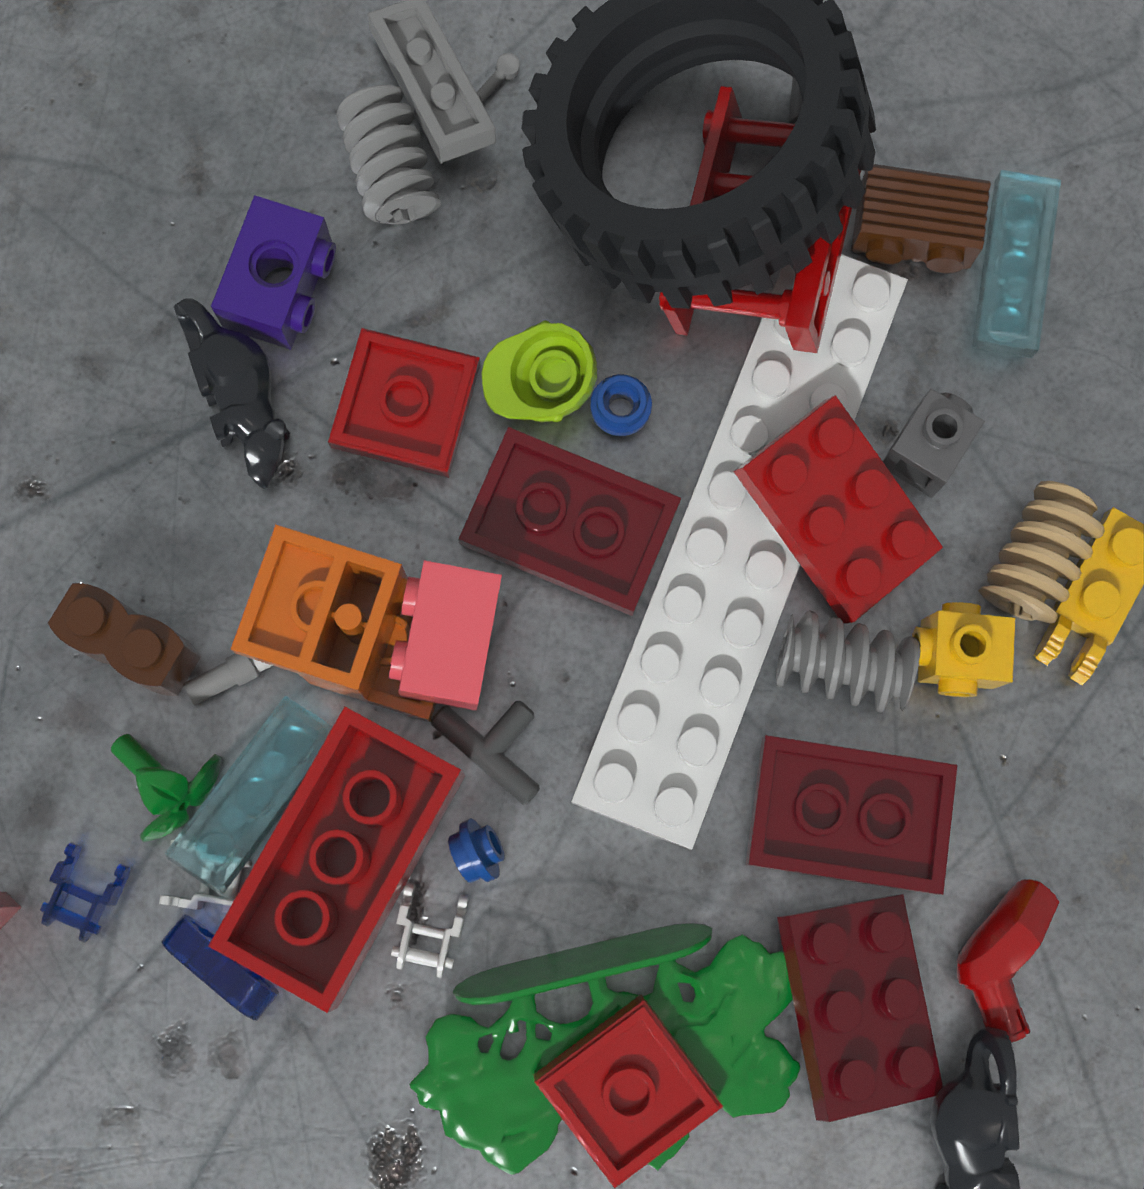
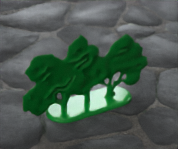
[409,923,801,1175]

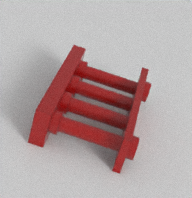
[659,86,861,353]

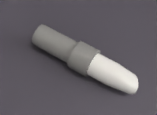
[183,653,273,705]

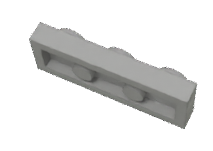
[368,0,496,164]

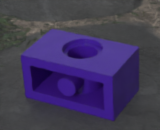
[211,195,336,350]

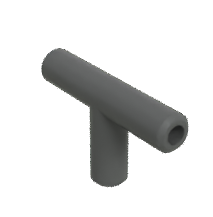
[431,701,540,805]

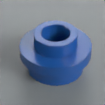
[590,374,652,436]
[448,818,505,883]

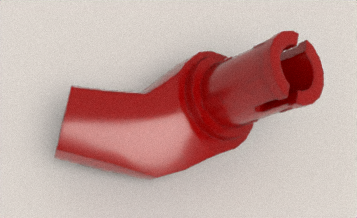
[956,879,1059,1043]

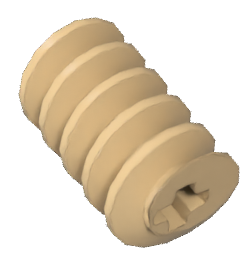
[978,481,1105,624]

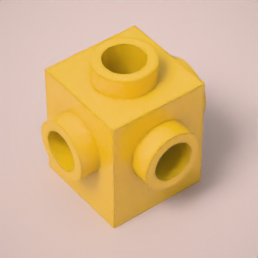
[912,602,1015,697]

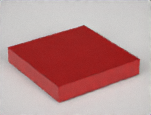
[328,328,481,478]
[534,994,723,1188]

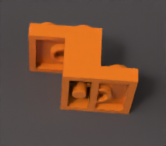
[230,525,436,722]

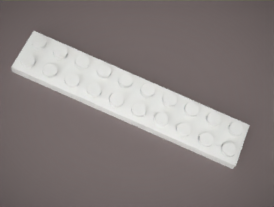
[571,254,908,850]

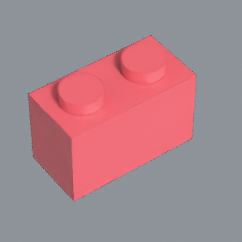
[389,560,502,711]

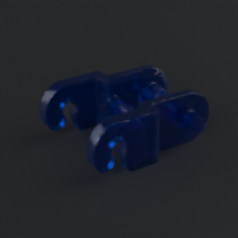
[40,842,130,943]

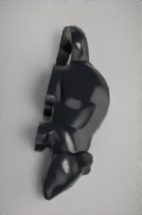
[174,298,290,489]
[930,1027,1020,1189]

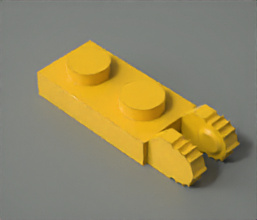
[1034,507,1144,686]

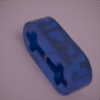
[161,914,279,1021]

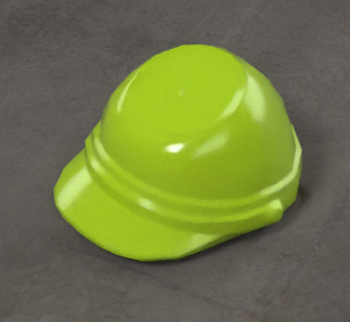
[481,320,597,423]

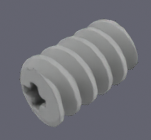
[336,85,441,225]
[776,610,920,713]

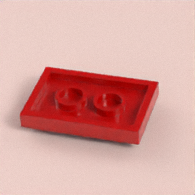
[733,395,943,624]

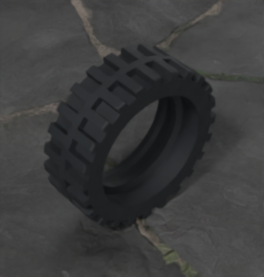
[521,0,876,309]

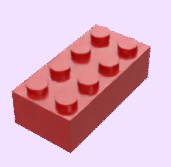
[208,706,465,1013]

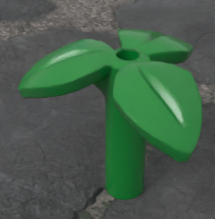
[111,734,222,842]

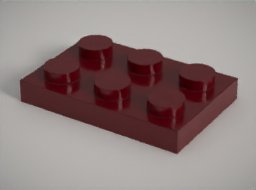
[458,427,681,616]
[746,735,958,895]
[777,894,943,1122]

